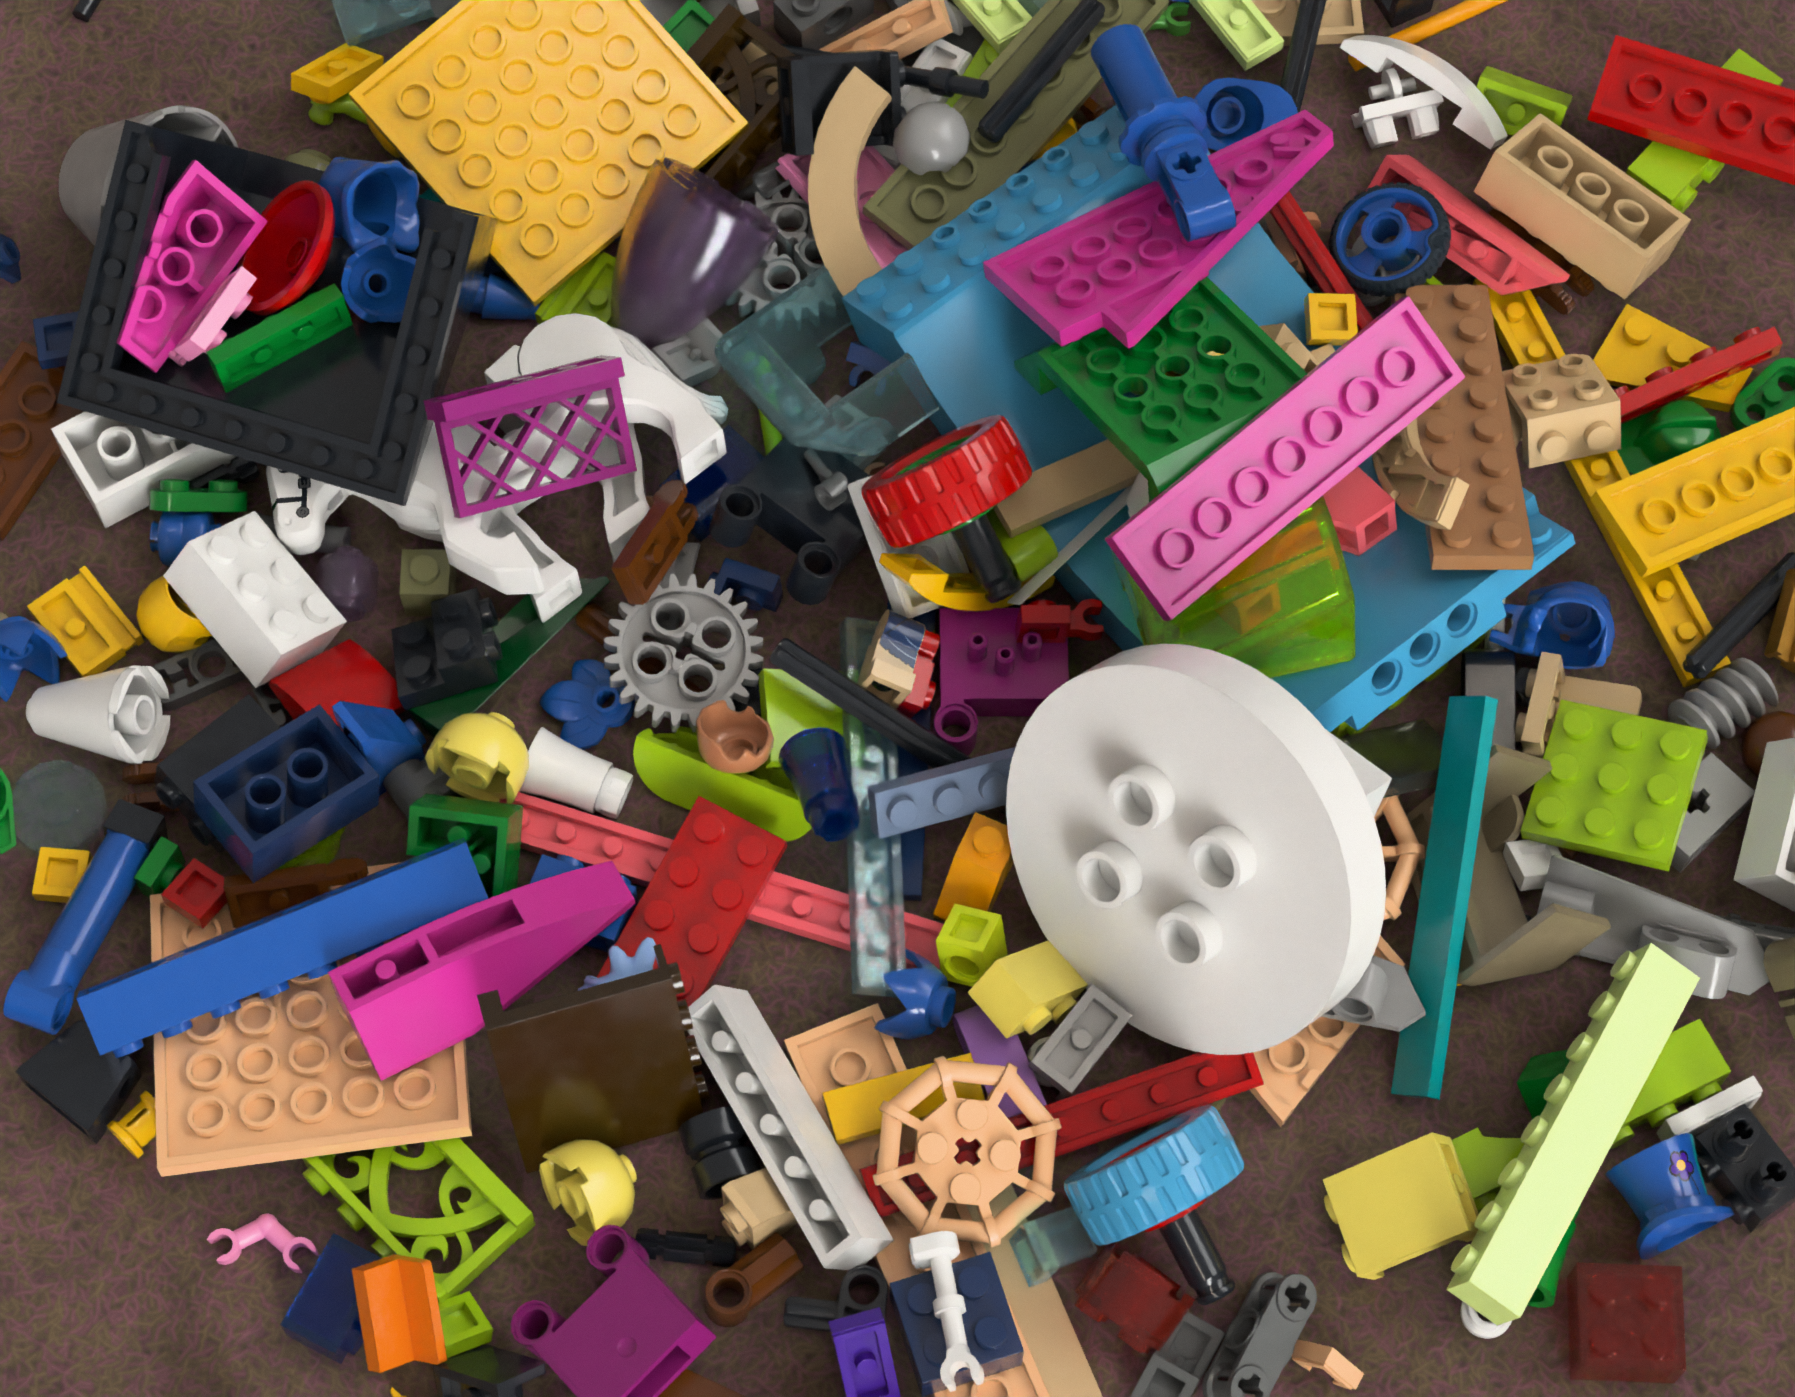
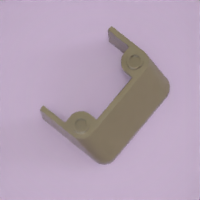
[1407,744,1611,987]

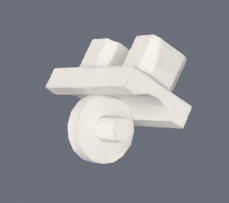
[1351,68,1444,149]

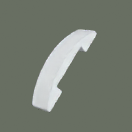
[1339,35,1508,150]

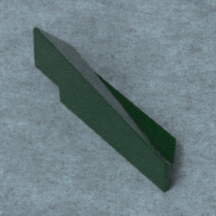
[408,576,611,738]

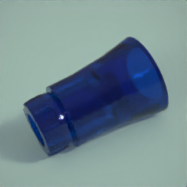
[779,728,860,842]

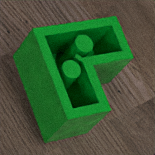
[406,793,523,898]

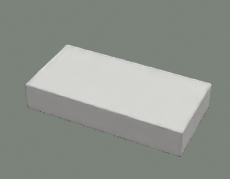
[1657,1075,1763,1141]

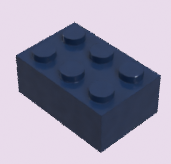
[193,704,379,883]

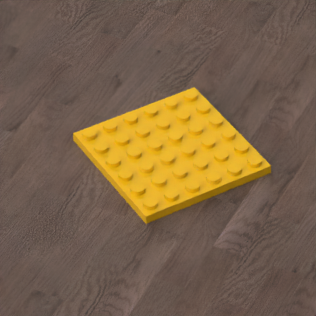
[349,0,748,307]

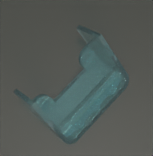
[714,265,940,457]

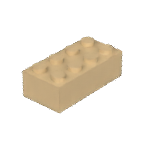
[1474,113,1691,300]

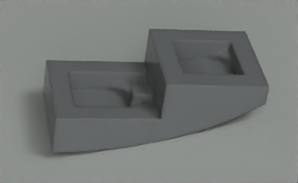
[1130,1307,1225,1397]

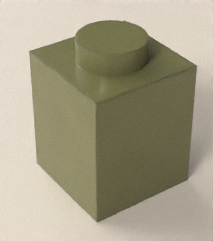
[399,549,457,616]

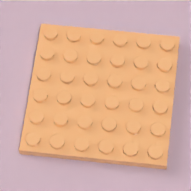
[150,862,472,1177]

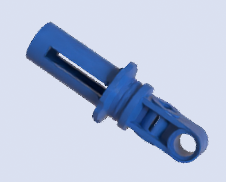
[1091,24,1236,242]

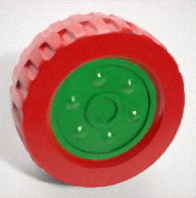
[861,415,1032,603]

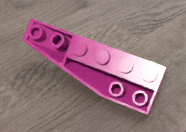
[328,860,636,1081]

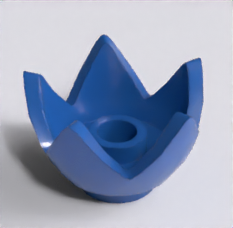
[341,236,417,323]
[0,616,68,702]
[874,947,956,1040]

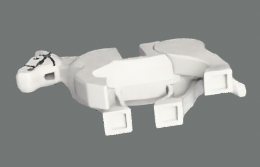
[266,313,728,623]

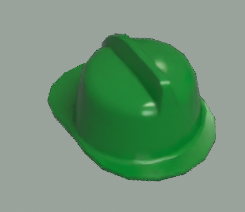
[1617,399,1722,475]

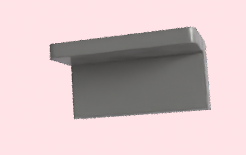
[1028,984,1133,1100]

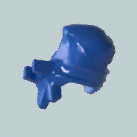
[1489,581,1615,669]

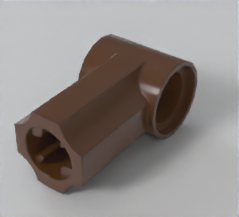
[705,1232,804,1327]

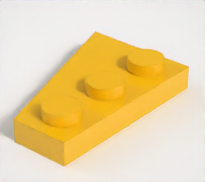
[1593,304,1753,412]

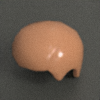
[696,700,774,773]

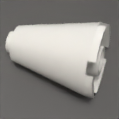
[26,665,171,764]

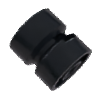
[678,1107,761,1200]

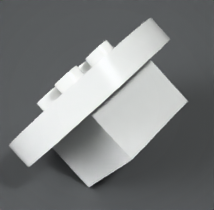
[1006,643,1392,1055]

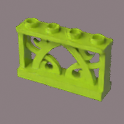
[302,1138,536,1304]

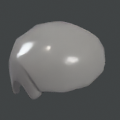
[893,102,970,175]

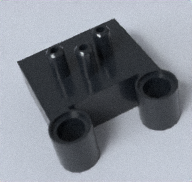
[709,423,870,605]

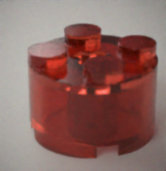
[1074,1242,1196,1354]

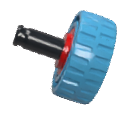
[1064,1105,1244,1305]

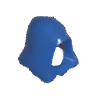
[317,157,420,253]

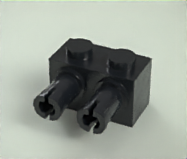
[1694,1104,1795,1232]

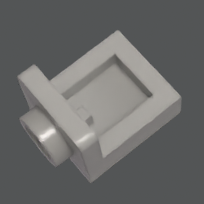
[651,314,731,387]

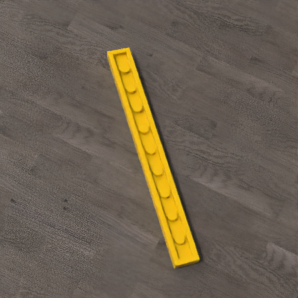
[1473,279,1731,688]

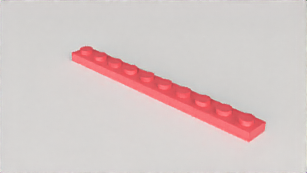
[499,792,944,970]

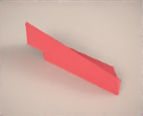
[1366,155,1570,295]

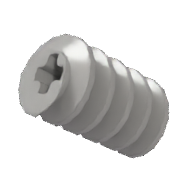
[1668,657,1779,758]

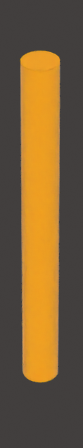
[1348,0,1508,71]

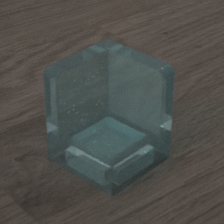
[1009,1207,1097,1287]

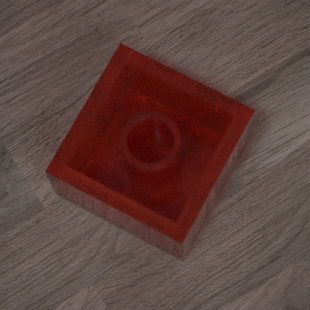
[1567,1262,1686,1383]

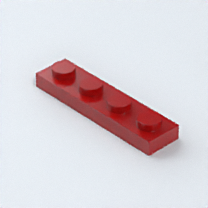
[1614,326,1783,425]

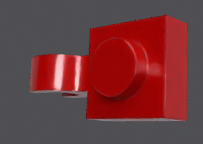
[1015,599,1104,643]

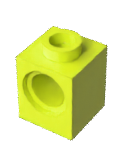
[936,904,1008,987]

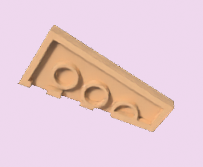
[1250,935,1405,1127]

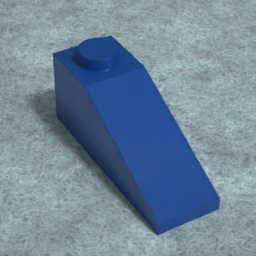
[332,701,427,796]

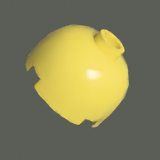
[425,712,529,804]
[539,1139,637,1246]

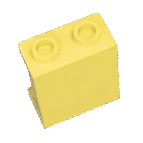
[1323,1132,1479,1280]

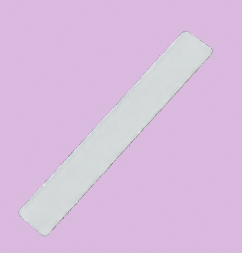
[1007,485,1132,605]

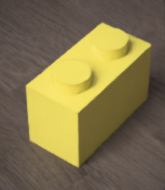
[968,940,1088,1039]

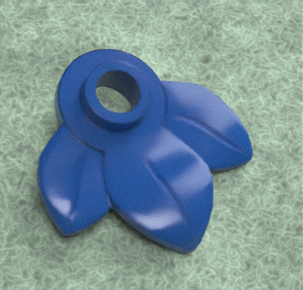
[539,659,635,750]

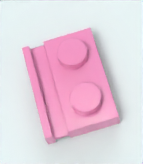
[168,266,257,367]

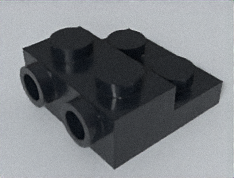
[391,587,503,710]

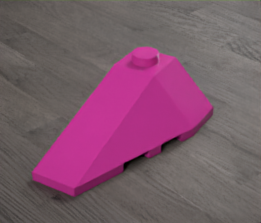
[116,160,268,373]

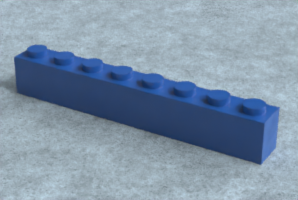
[76,838,488,1058]

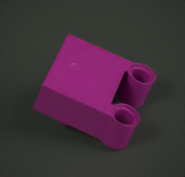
[933,608,1069,755]
[510,1225,717,1397]

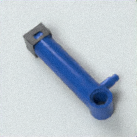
[3,799,168,1035]

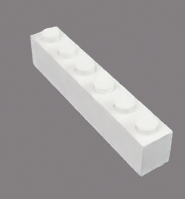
[687,984,894,1270]

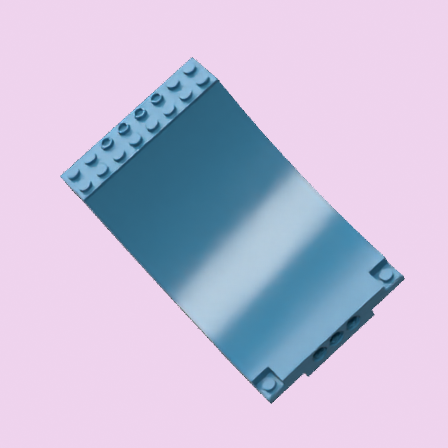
[841,104,1576,732]

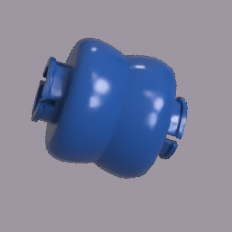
[150,511,222,567]

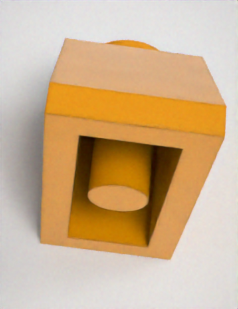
[933,812,1014,922]

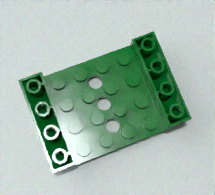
[1014,277,1308,502]

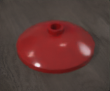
[237,180,335,316]

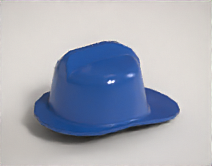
[1194,78,1298,151]

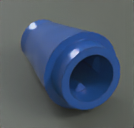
[471,273,540,321]

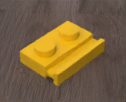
[27,566,144,677]

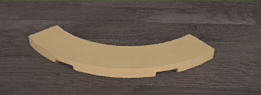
[808,66,892,296]
[1372,418,1469,530]

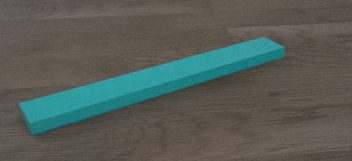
[1391,696,1498,1100]

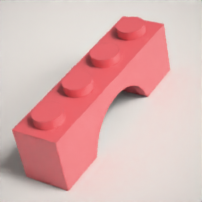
[1205,467,1397,637]

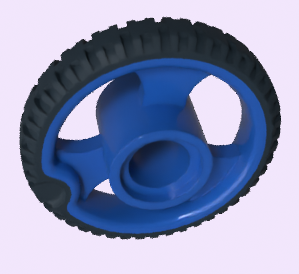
[1329,182,1451,297]

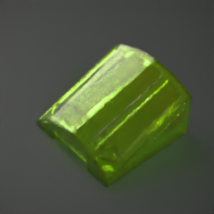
[1111,495,1355,678]

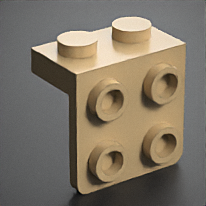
[1502,354,1621,469]
[1515,652,1642,759]

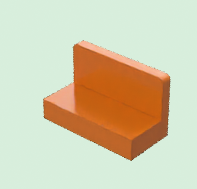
[352,1254,447,1373]

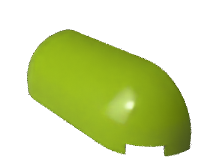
[633,726,822,842]

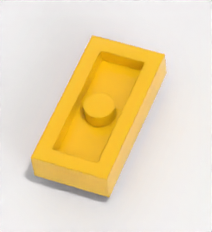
[291,43,384,104]

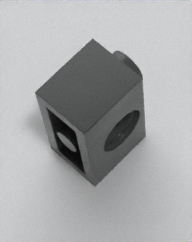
[773,0,874,50]

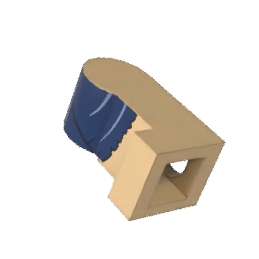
[857,609,925,708]

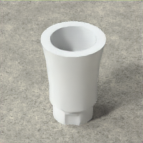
[519,727,633,819]

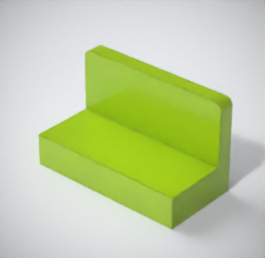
[1476,66,1573,136]

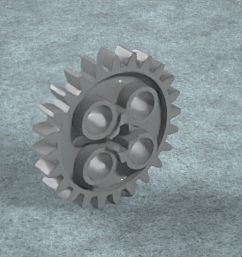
[710,188,843,329]
[604,574,764,733]

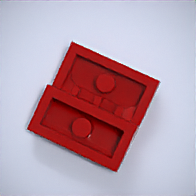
[268,639,406,726]

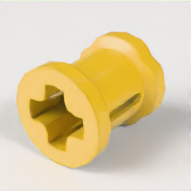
[107,1090,156,1159]

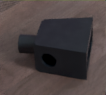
[15,1019,142,1144]

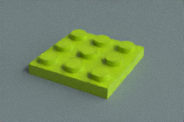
[1520,699,1708,872]

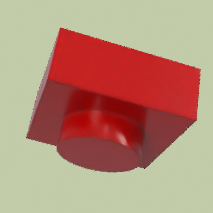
[161,858,227,929]

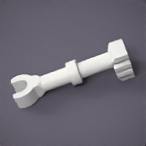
[909,1231,985,1392]

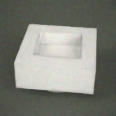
[1503,840,1562,891]

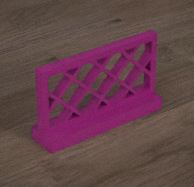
[423,355,637,518]

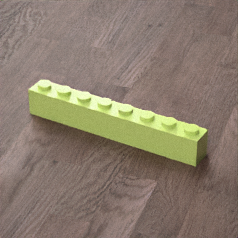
[1446,943,1700,1325]

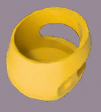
[136,576,212,653]

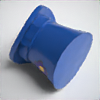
[1605,1133,1735,1260]

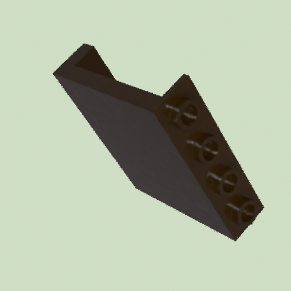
[477,944,710,1174]

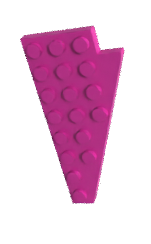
[983,109,1334,349]

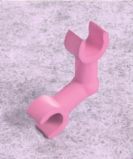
[207,1213,319,1273]

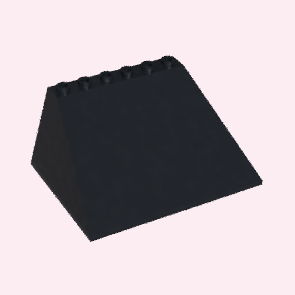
[57,120,498,506]

